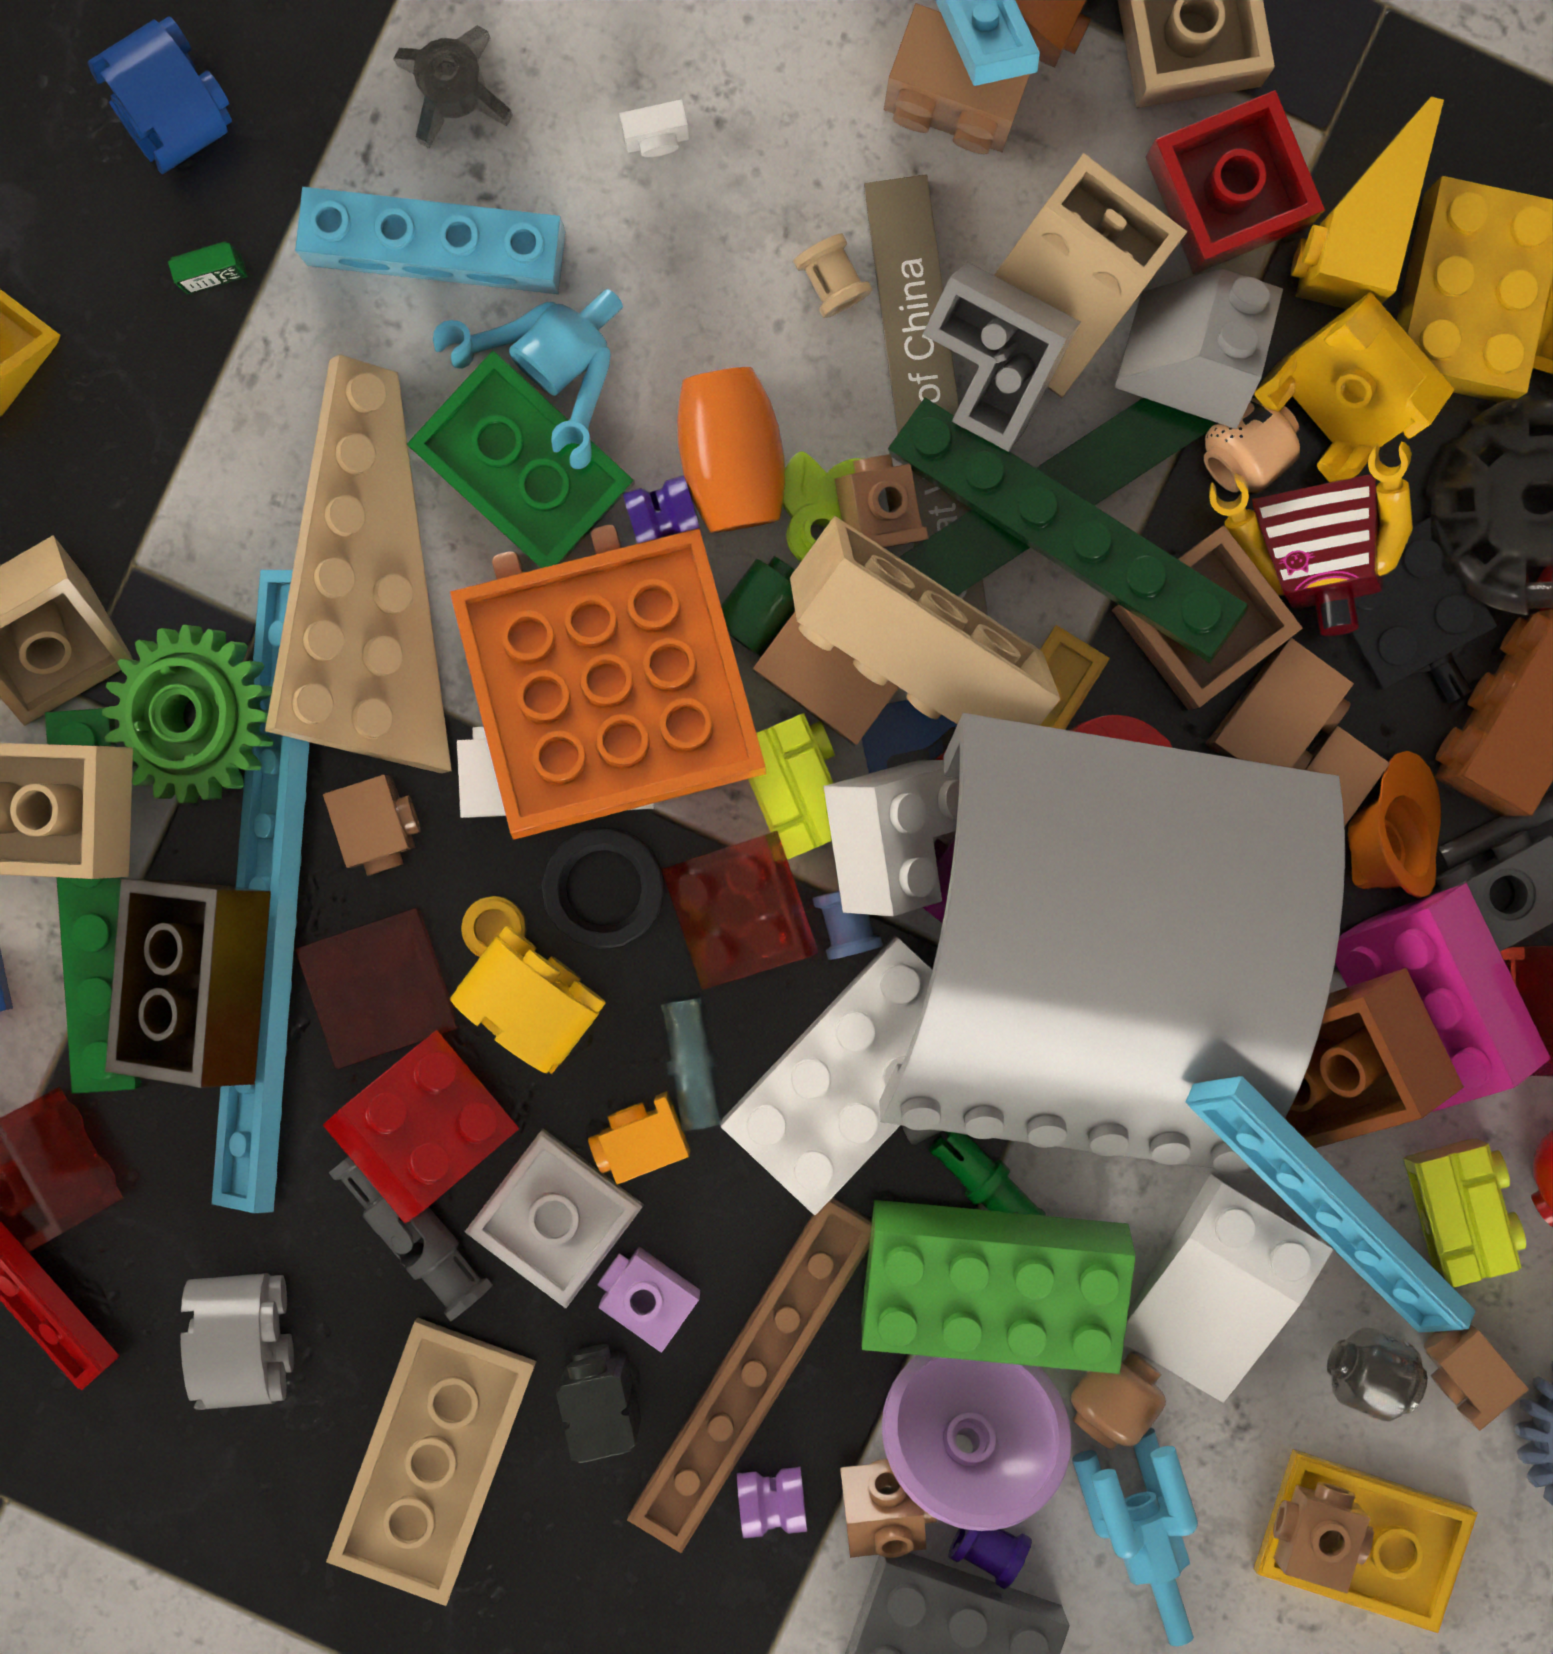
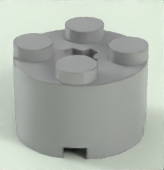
[181,1273,294,1410]

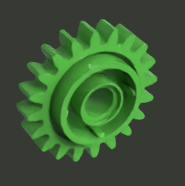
[102,625,274,803]

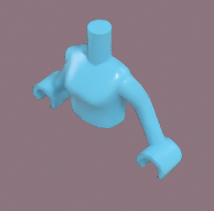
[433,289,623,469]

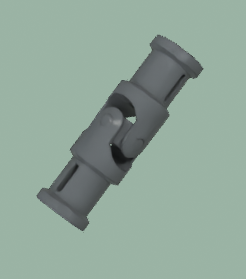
[329,1156,493,1321]

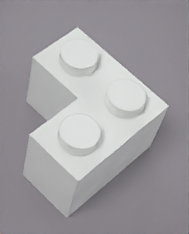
[824,760,959,916]

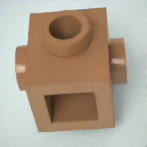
[840,1459,937,1558]
[1273,1482,1374,1593]

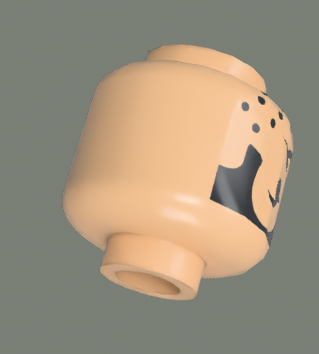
[1204,398,1300,493]

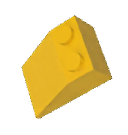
[1291,97,1444,309]

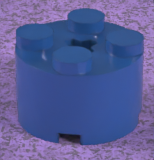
[87,16,232,174]

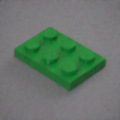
[406,350,635,568]

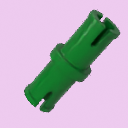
[929,1131,1046,1216]

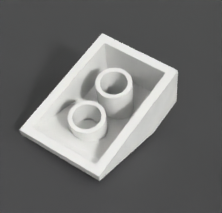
[1124,1174,1334,1403]

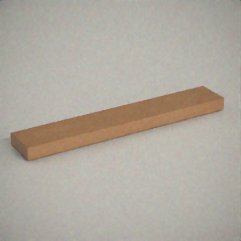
[627,1196,872,1553]

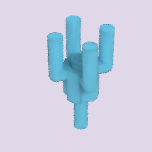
[1072,1428,1198,1646]

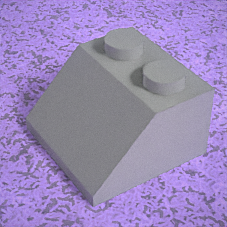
[1114,268,1283,429]

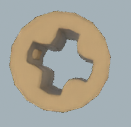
[793,233,873,318]

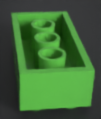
[861,1200,1136,1374]

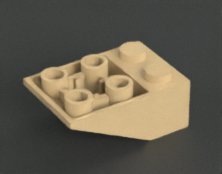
[994,153,1187,399]

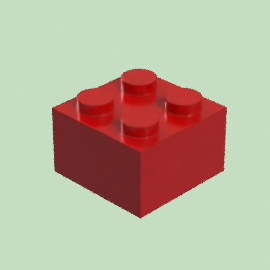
[1145,90,1325,275]
[323,1030,519,1224]

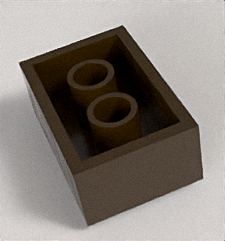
[105,878,271,1088]

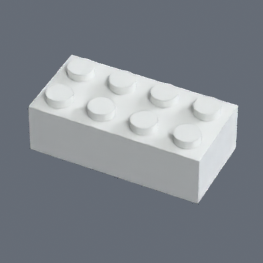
[721,936,933,1215]

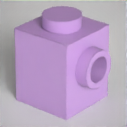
[597,1246,700,1353]

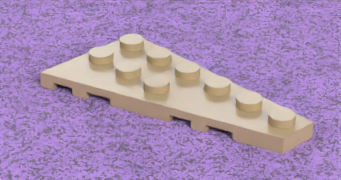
[265,354,452,773]

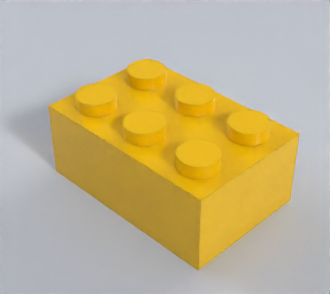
[1397,176,1553,404]

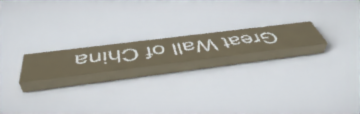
[864,174,988,616]

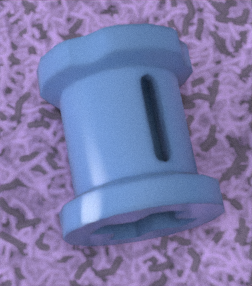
[813,890,883,960]

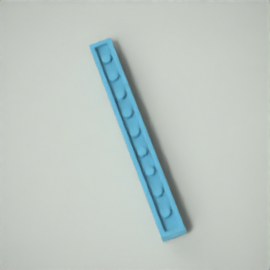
[212,570,309,1213]

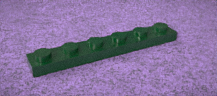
[888,397,1248,663]

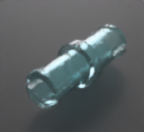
[661,998,721,1131]

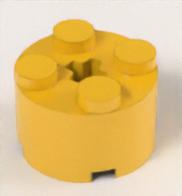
[450,926,606,1074]

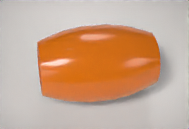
[677,367,785,533]

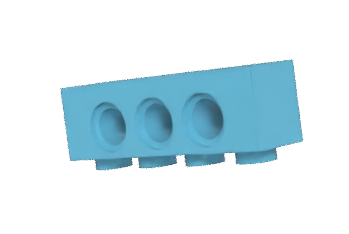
[295,187,566,295]

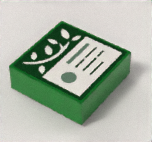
[168,241,248,294]

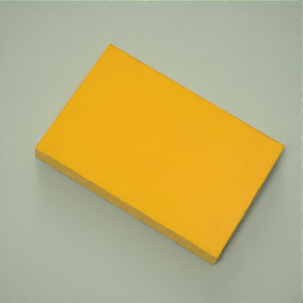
[1253,1449,1478,1633]

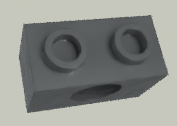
[1424,830,1553,952]

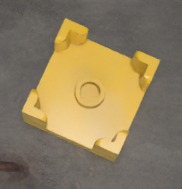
[1254,292,1455,483]

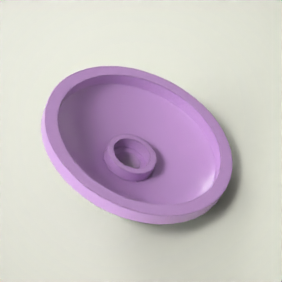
[882,1355,1071,1531]

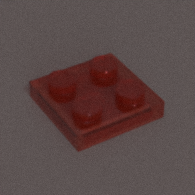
[661,831,819,990]
[295,907,459,1070]

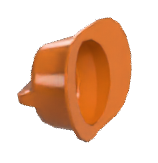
[1348,751,1441,898]

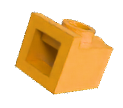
[588,1091,690,1185]

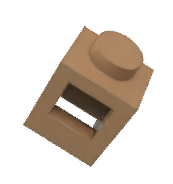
[834,454,929,548]
[1424,1325,1529,1431]

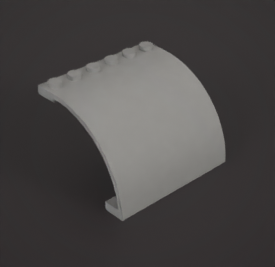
[879,713,1345,1174]

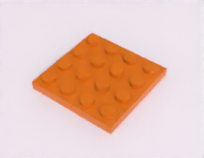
[450,528,766,840]

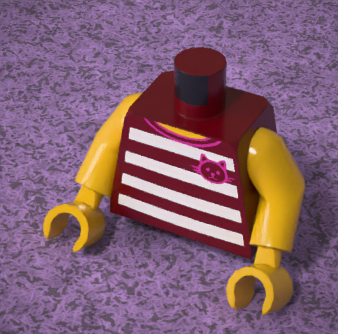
[1209,442,1413,636]

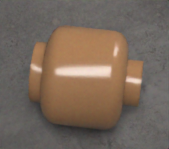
[1071,1351,1166,1451]

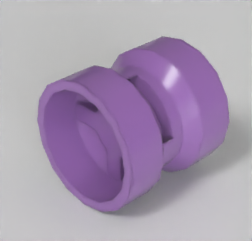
[737,1467,807,1539]

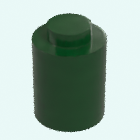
[721,556,795,658]

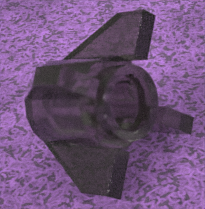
[393,25,513,149]

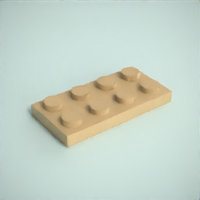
[326,1318,536,1606]

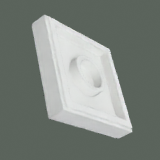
[465,1129,644,1308]

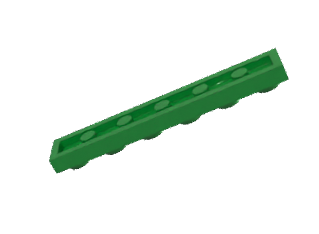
[45,708,141,1094]

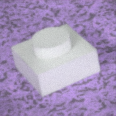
[619,99,689,157]

